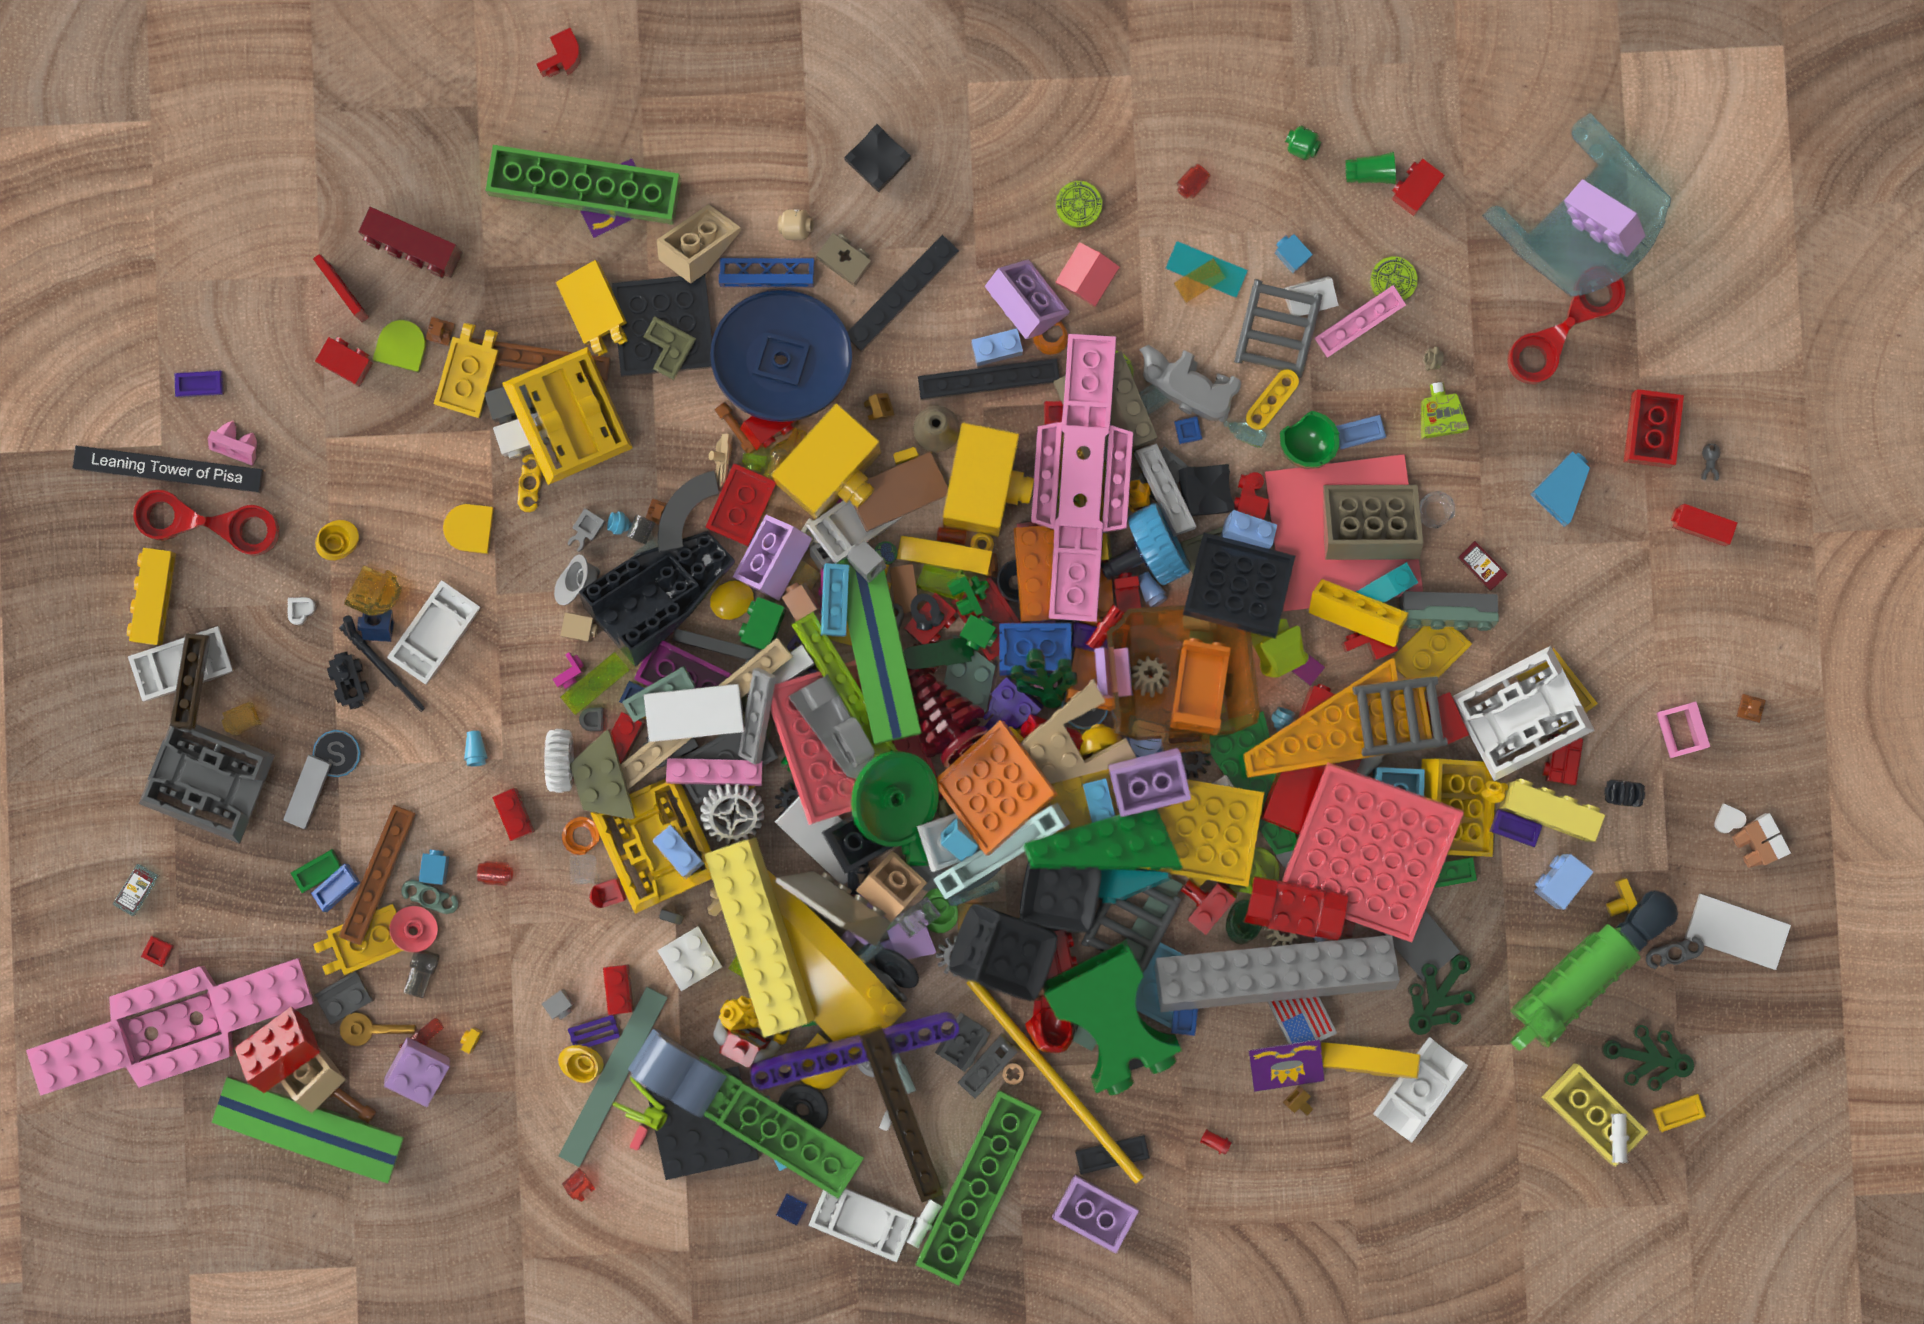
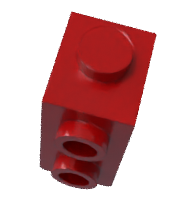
[1113,573,1144,627]

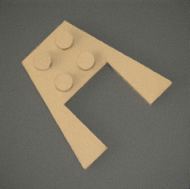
[1021,679,1137,784]

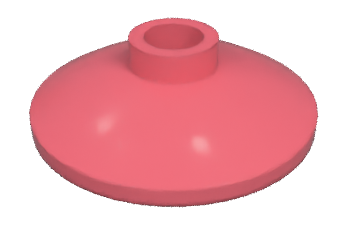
[390,906,438,953]

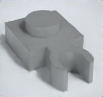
[568,509,605,552]

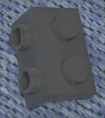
[935,1012,990,1072]

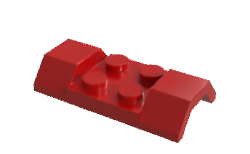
[1244,876,1348,941]

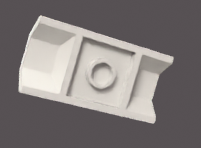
[1373,1037,1468,1142]

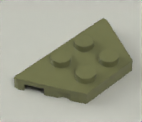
[570,730,636,819]

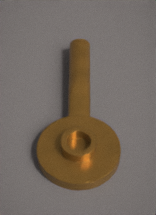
[340,1013,416,1046]

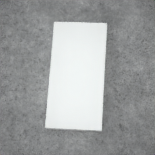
[644,684,745,742]
[775,797,847,885]
[1684,894,1791,970]

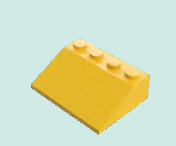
[1421,759,1495,857]

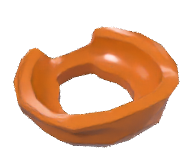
[1032,321,1068,355]
[562,816,600,855]

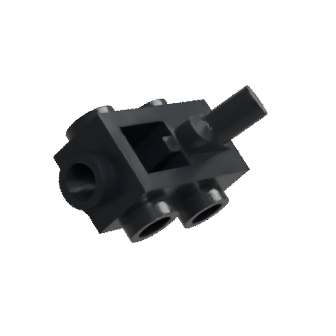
[327,652,370,710]

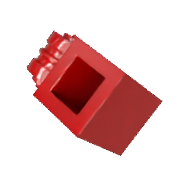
[1234,472,1269,520]

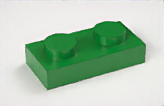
[1434,857,1477,888]

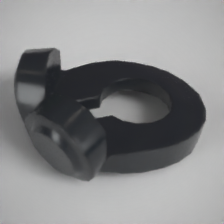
[910,594,945,631]

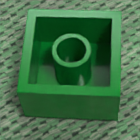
[738,597,787,651]

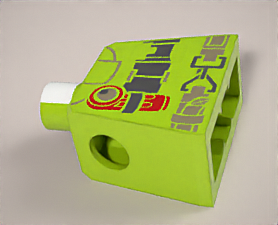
[1421,382,1469,439]

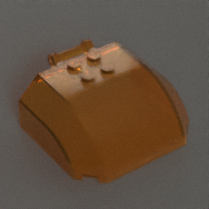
[1107,605,1260,753]

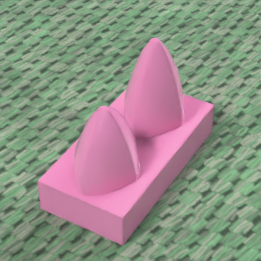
[208,421,257,466]

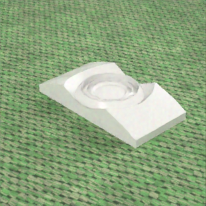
[807,501,905,564]
[387,580,481,685]
[128,626,233,702]
[808,1188,915,1262]

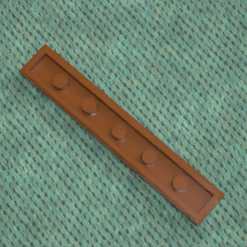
[471,338,611,382]
[338,805,416,946]

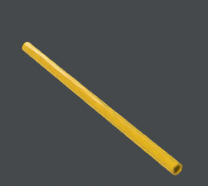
[966,981,1144,1184]

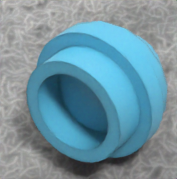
[607,511,633,535]
[1271,707,1295,732]

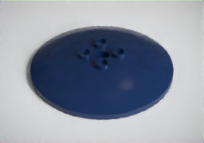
[710,290,852,422]

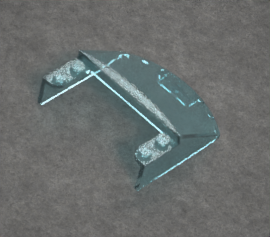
[1482,113,1671,297]

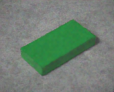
[291,849,342,893]

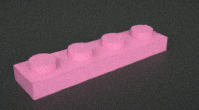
[1314,285,1406,358]
[666,758,763,786]

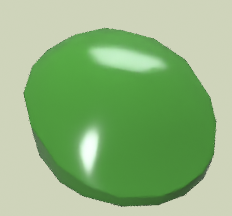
[921,888,958,933]

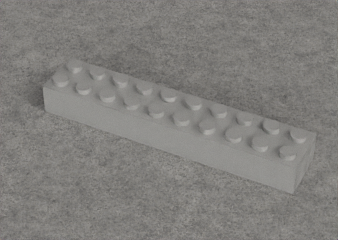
[1154,935,1400,1012]

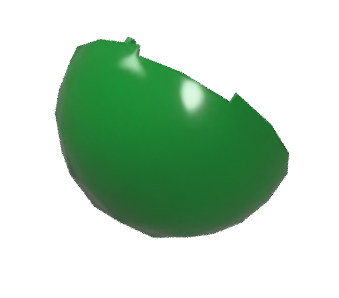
[1280,411,1340,469]

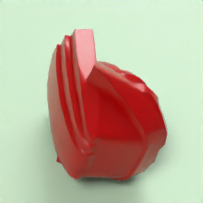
[1025,995,1075,1053]

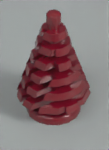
[906,665,989,768]

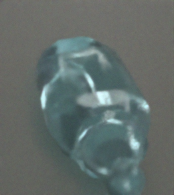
[1223,421,1267,448]

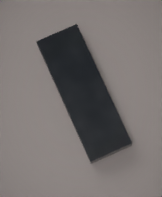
[1075,1135,1150,1175]

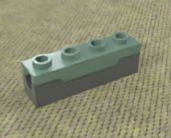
[1400,591,1499,631]

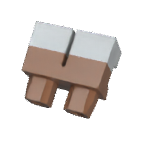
[1732,813,1791,868]

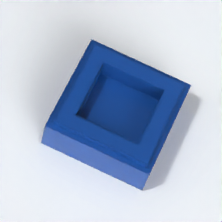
[1174,417,1202,445]

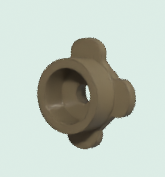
[1424,346,1444,371]

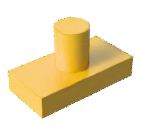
[1606,878,1637,917]

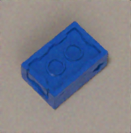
[999,623,1071,676]

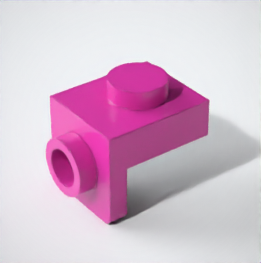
[552,652,584,689]

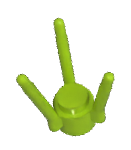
[613,1076,667,1131]

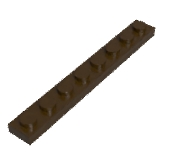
[859,1025,944,1203]

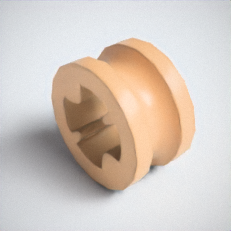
[1002,1063,1024,1085]

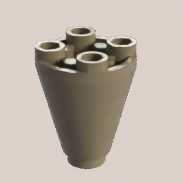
[913,405,960,453]

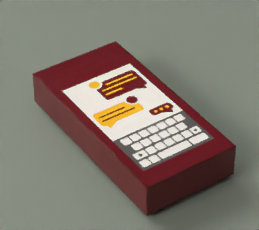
[1457,541,1508,591]

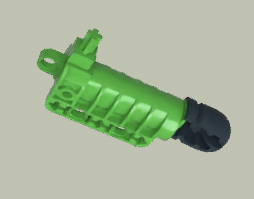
[1510,891,1678,1051]

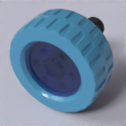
[1101,503,1191,585]

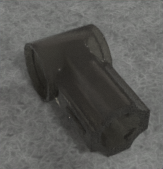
[627,515,655,545]
[404,950,440,999]

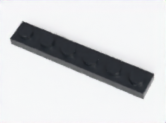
[847,235,959,352]

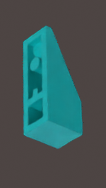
[1356,562,1419,603]
[1098,869,1172,904]

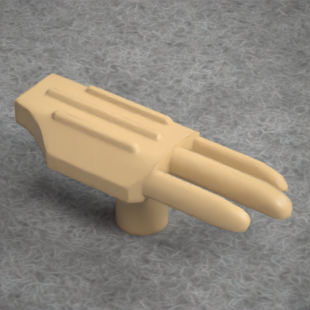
[708,434,732,487]

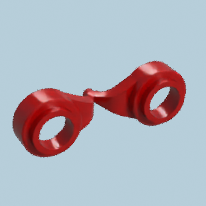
[1507,267,1625,384]
[133,490,280,556]

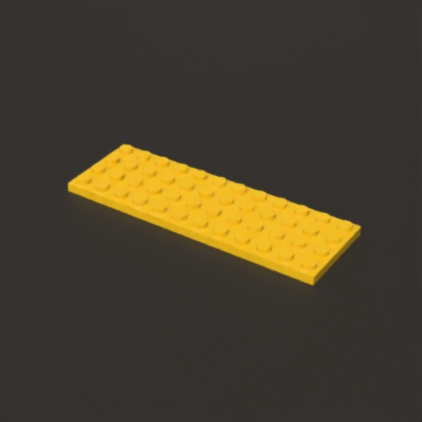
[1033,769,1264,887]

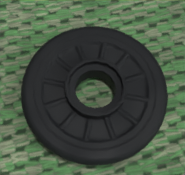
[874,949,919,988]
[778,1084,828,1129]

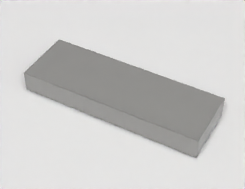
[283,754,332,829]

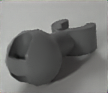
[1701,443,1721,481]

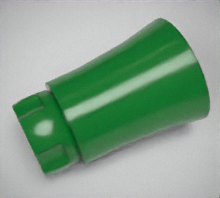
[1345,152,1396,185]

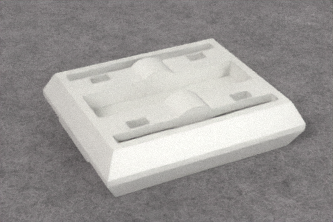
[1452,646,1595,781]

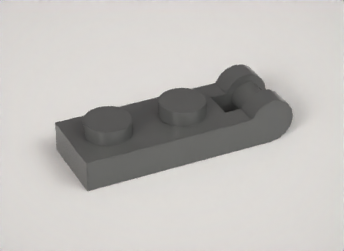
[957,1033,1019,1099]

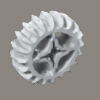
[544,729,574,793]
[700,783,764,844]

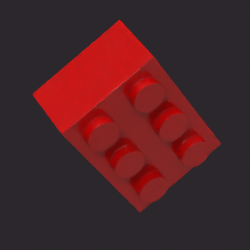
[1624,389,1684,468]
[235,1007,321,1093]

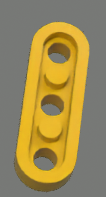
[1245,370,1299,431]

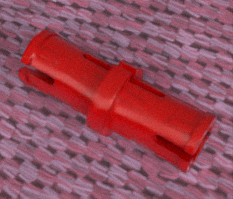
[1086,604,1125,650]

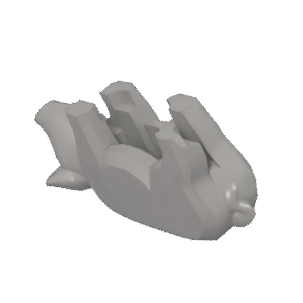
[1139,345,1241,422]

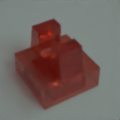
[562,1167,595,1202]

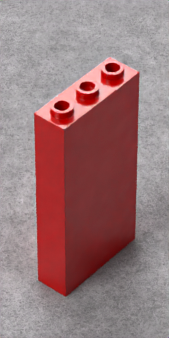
[1260,684,1362,835]

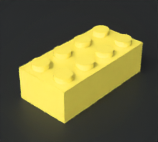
[1498,779,1605,842]
[1542,1063,1648,1166]

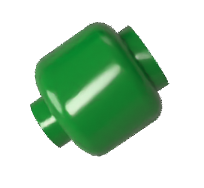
[1285,126,1322,161]

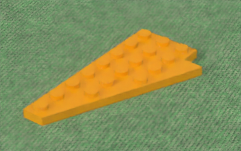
[1243,658,1432,778]

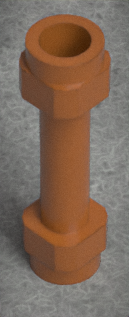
[715,402,756,455]
[329,1085,377,1123]

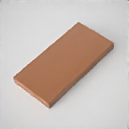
[853,452,949,532]

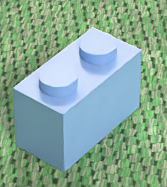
[971,329,1023,366]
[1221,510,1277,549]
[652,825,705,879]

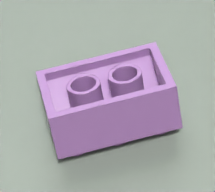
[985,259,1070,339]

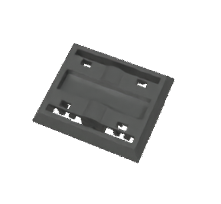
[139,724,275,844]

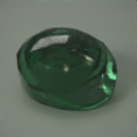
[1226,899,1262,945]

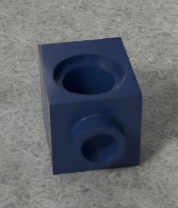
[357,608,395,642]

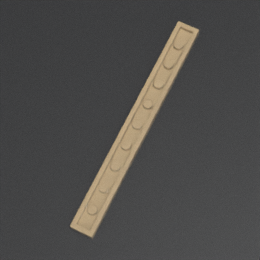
[621,638,793,790]

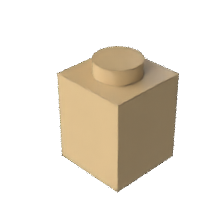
[560,613,598,643]

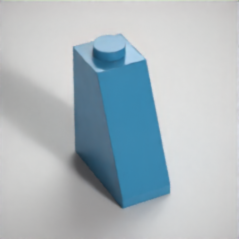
[1530,452,1590,527]

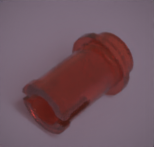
[936,525,966,545]

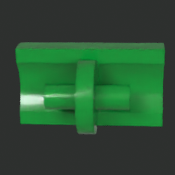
[946,569,989,616]

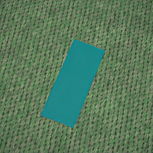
[1165,241,1248,298]

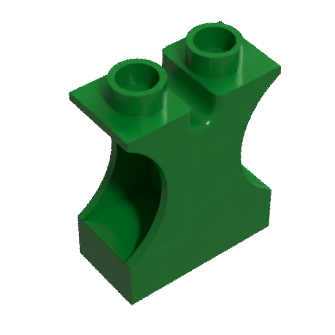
[1043,940,1182,1096]

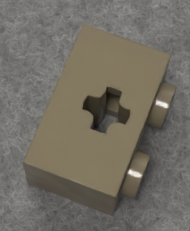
[816,233,871,287]

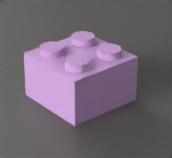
[384,1037,450,1107]

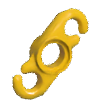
[518,454,542,513]

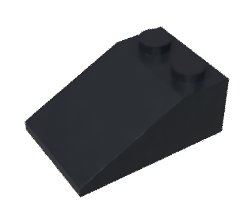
[821,815,898,874]

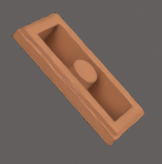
[890,564,920,615]

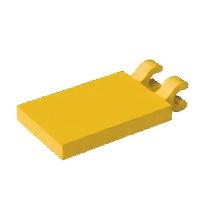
[556,260,628,356]
[434,323,499,418]
[313,904,404,975]

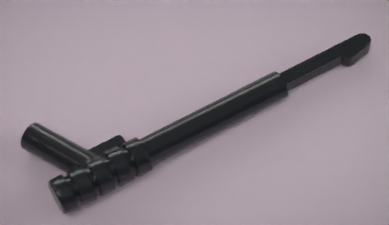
[339,615,425,712]

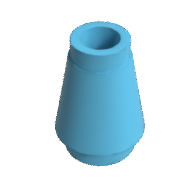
[464,731,488,767]

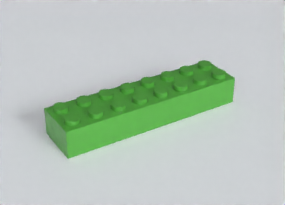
[485,145,681,225]
[916,1089,1042,1286]

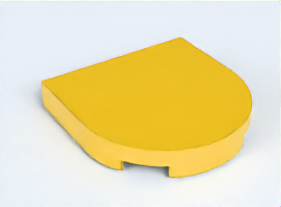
[443,504,494,554]

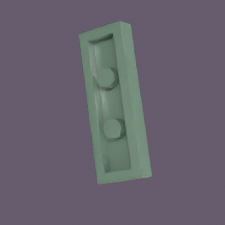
[622,666,696,722]

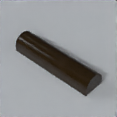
[170,633,211,731]

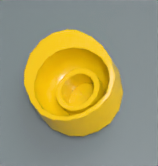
[315,520,359,561]
[710,580,754,620]
[558,1045,604,1083]

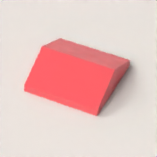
[1055,243,1120,307]

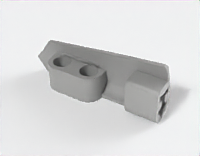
[789,674,875,779]

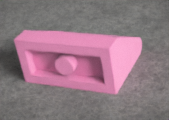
[1656,702,1710,758]

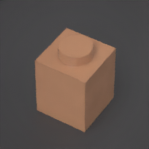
[782,582,820,621]

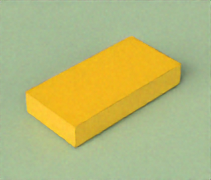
[1652,1094,1706,1132]

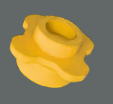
[1482,781,1508,803]

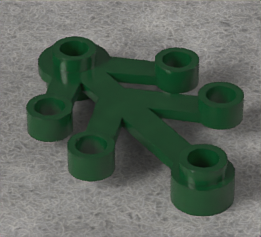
[1011,649,1077,708]
[1408,954,1475,1035]
[1602,1025,1694,1091]

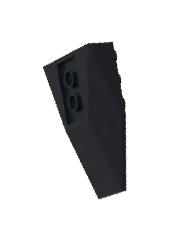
[579,531,735,667]

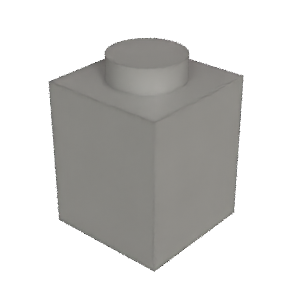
[847,541,886,583]

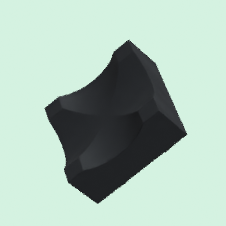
[844,124,911,193]
[1178,464,1235,516]

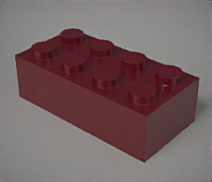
[358,207,462,279]

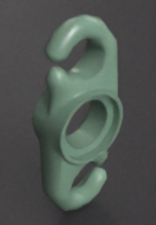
[401,880,459,914]

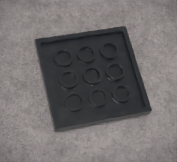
[612,274,712,377]
[1183,532,1295,639]
[646,1066,759,1180]

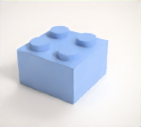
[1534,854,1593,910]

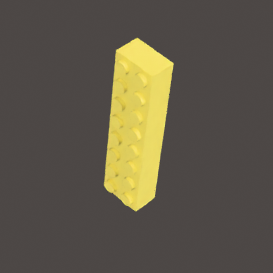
[704,838,815,1037]

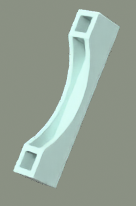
[933,803,1070,899]

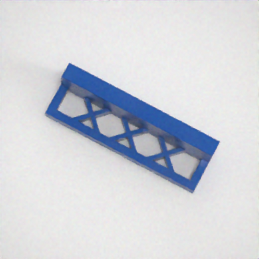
[719,258,814,287]

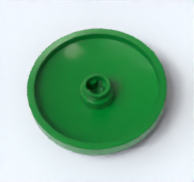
[851,751,939,847]

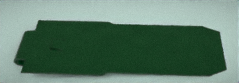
[903,638,975,670]

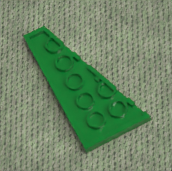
[1196,712,1297,855]
[1023,808,1183,871]

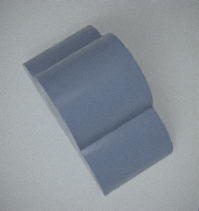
[628,1028,727,1118]

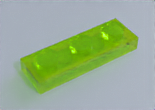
[560,652,630,715]

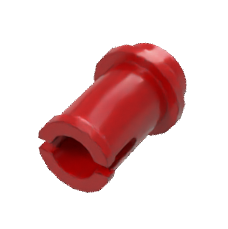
[1200,1129,1232,1155]

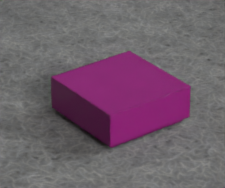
[1291,654,1325,686]

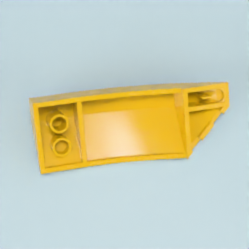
[767,870,906,1054]

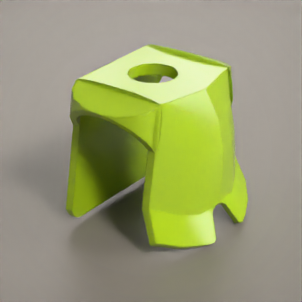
[1248,619,1309,678]

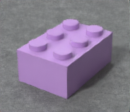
[1564,179,1646,257]
[733,515,813,601]
[1108,748,1191,817]
[1052,1174,1139,1253]

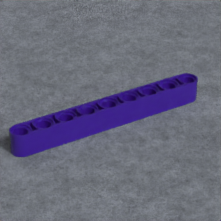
[750,1012,959,1089]

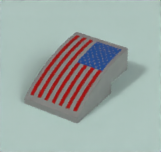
[1268,997,1337,1044]

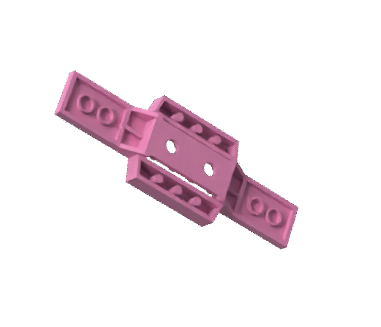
[1031,334,1133,622]
[26,958,314,1096]

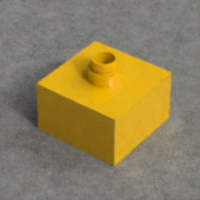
[772,404,881,520]
[943,423,1034,537]

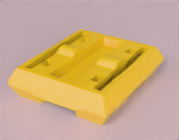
[502,347,633,485]
[590,778,712,914]

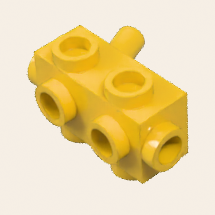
[719,996,761,1030]

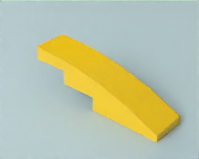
[896,536,992,575]
[1321,1042,1421,1079]

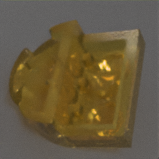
[344,565,402,616]

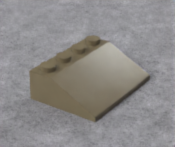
[1053,351,1157,463]
[1323,485,1423,560]
[775,871,891,946]

